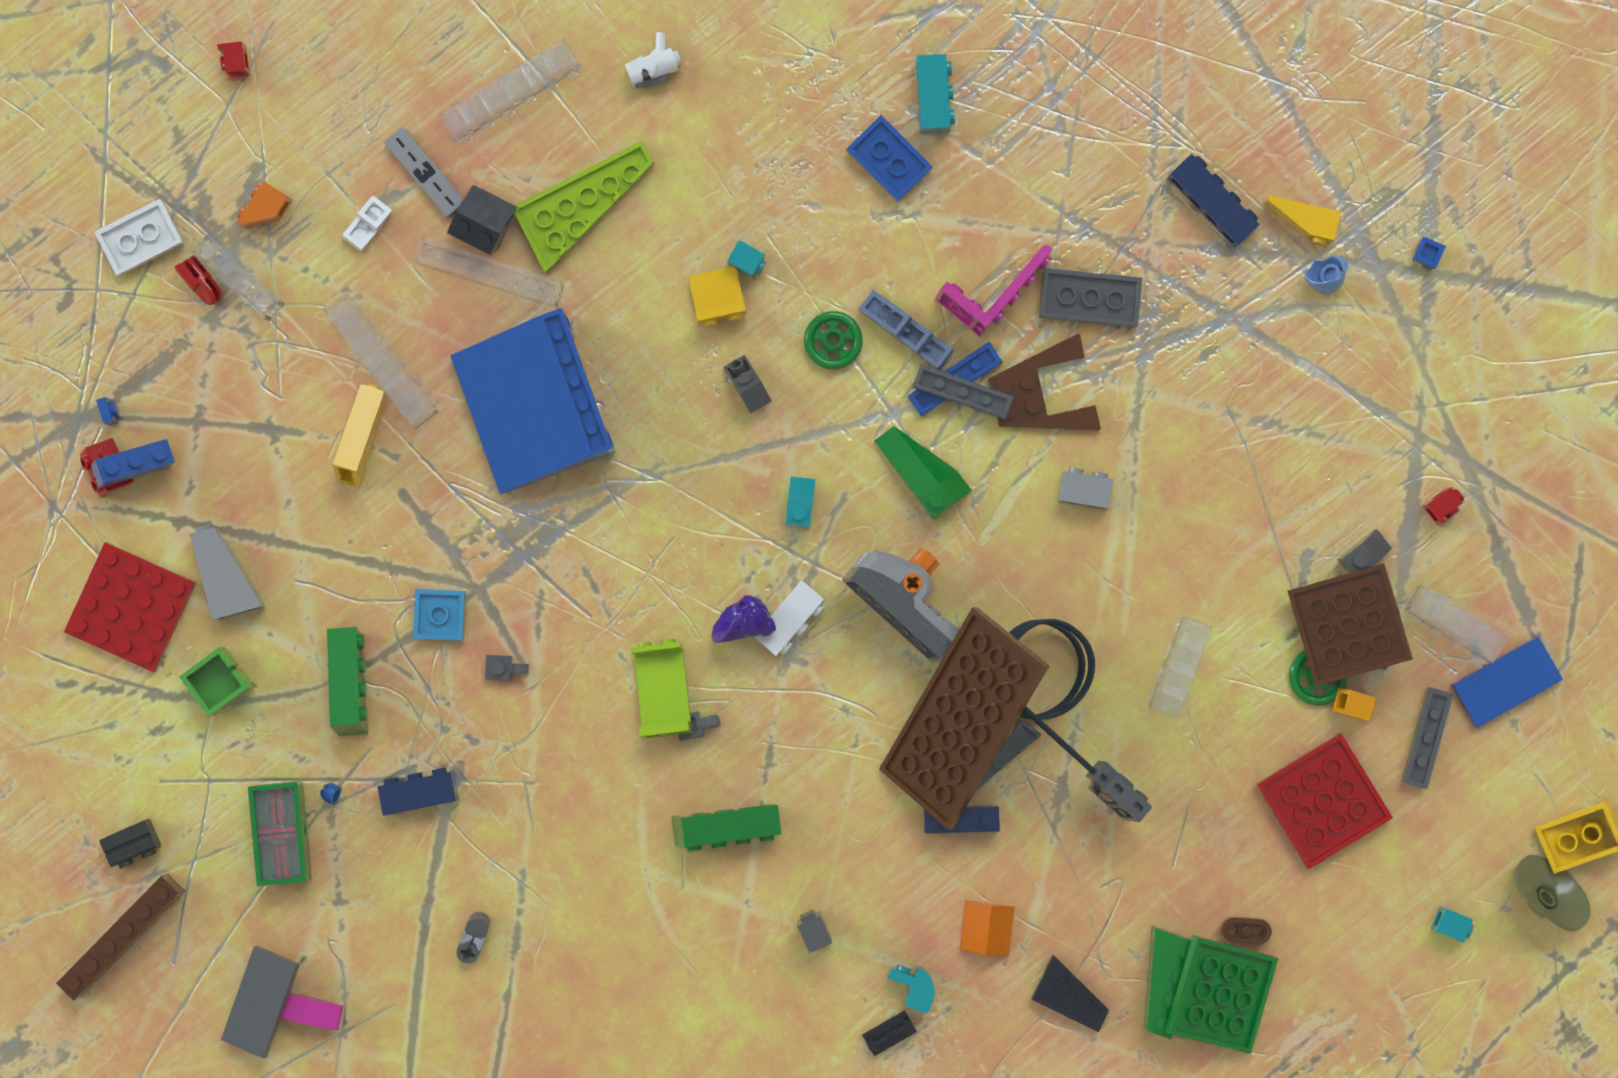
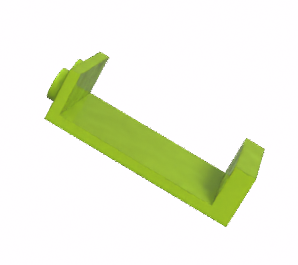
[631,639,692,739]

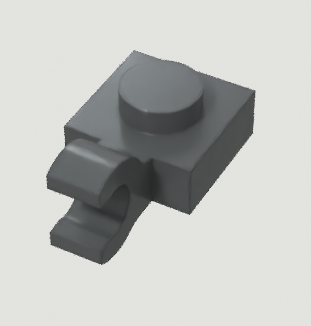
[485,655,529,681]
[678,711,721,742]

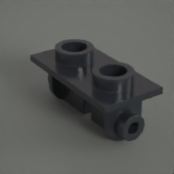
[862,1010,917,1056]

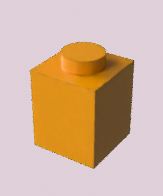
[1332,688,1376,722]

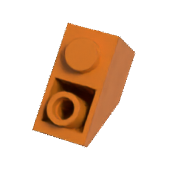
[237,181,292,229]

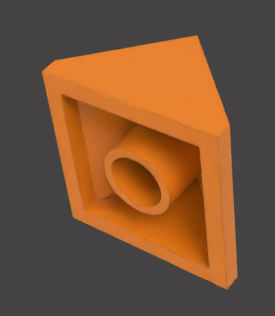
[960,900,1015,956]

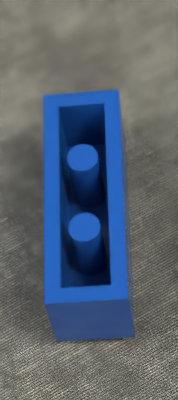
[91,439,175,489]

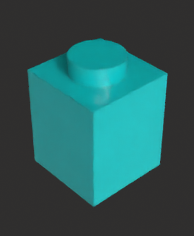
[727,240,767,278]
[1431,906,1473,943]

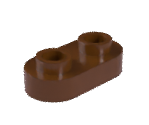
[1221,917,1272,944]

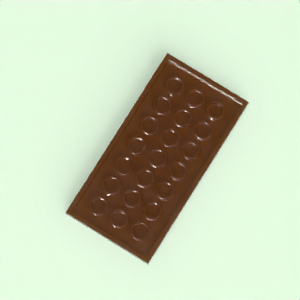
[879,607,1049,829]

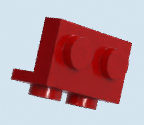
[80,438,134,498]

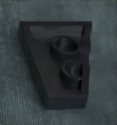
[1031,954,1109,1032]

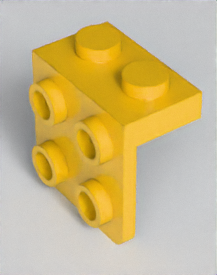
[689,267,747,327]

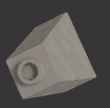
[190,524,265,620]

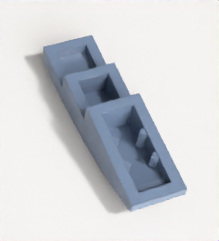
[858,290,954,370]

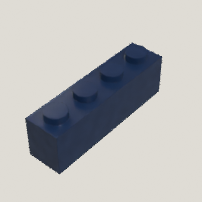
[1167,154,1260,248]

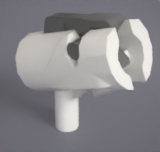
[625,32,682,88]

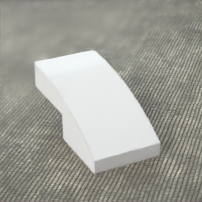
[342,196,392,253]

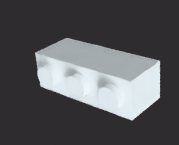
[754,580,825,656]

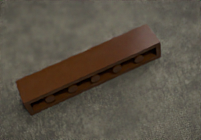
[56,873,185,1001]

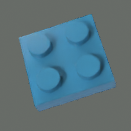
[413,589,466,640]

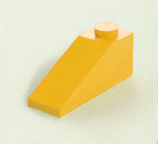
[1264,195,1341,246]

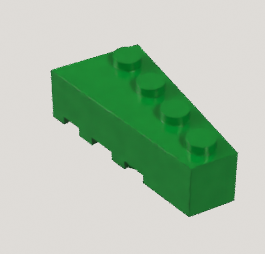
[327,627,368,736]
[671,804,781,852]
[1144,926,1192,1039]

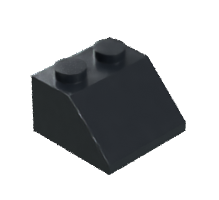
[447,185,517,255]

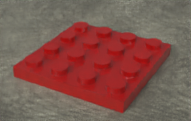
[64,542,196,672]
[1256,733,1393,869]

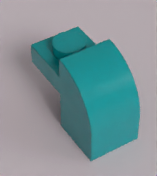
[887,964,935,1014]

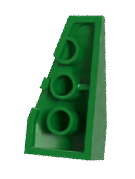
[874,426,972,519]

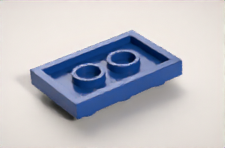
[846,115,933,202]

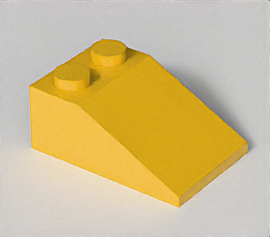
[1535,798,1618,874]

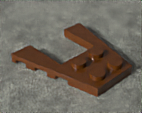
[988,333,1101,430]

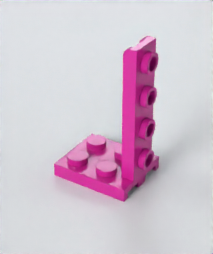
[935,245,1053,337]

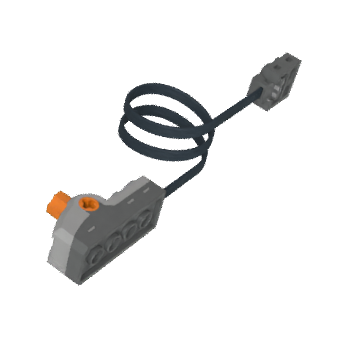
[842,548,1152,822]

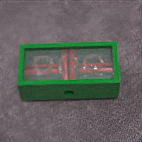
[248,780,312,886]

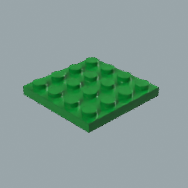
[1165,935,1278,1054]

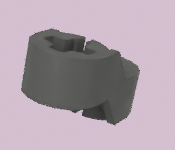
[456,912,491,964]

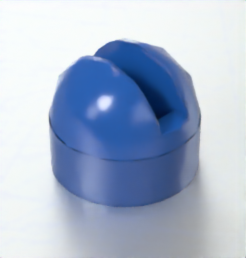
[320,783,342,805]

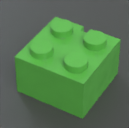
[179,647,254,717]

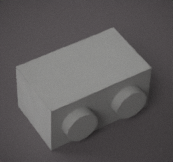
[1058,468,1113,510]

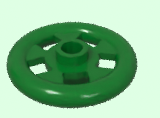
[804,311,863,370]
[1289,650,1348,706]

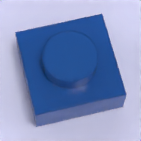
[1412,236,1446,269]
[96,397,120,425]

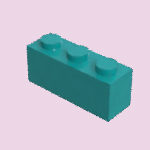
[916,54,955,133]

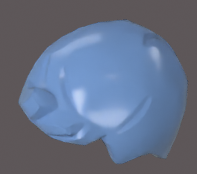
[1305,255,1348,295]

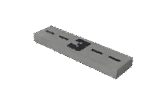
[384,127,464,218]

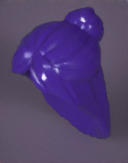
[711,595,776,643]

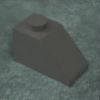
[1338,529,1392,573]

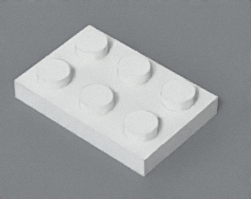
[94,199,184,277]

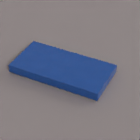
[1451,636,1563,728]

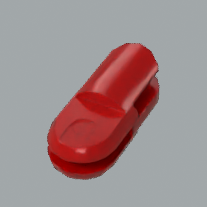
[175,255,222,305]

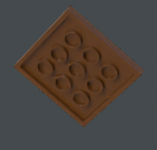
[1287,563,1413,686]

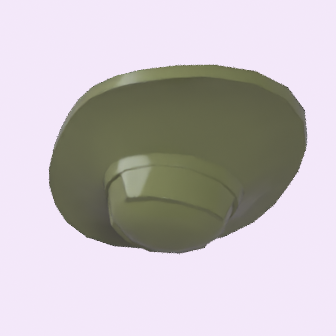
[1514,855,1590,932]

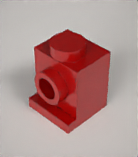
[217,41,250,81]
[1422,487,1464,525]

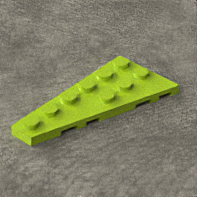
[515,141,654,274]

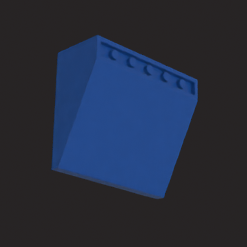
[450,308,616,494]

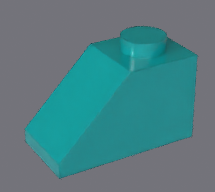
[785,476,815,528]

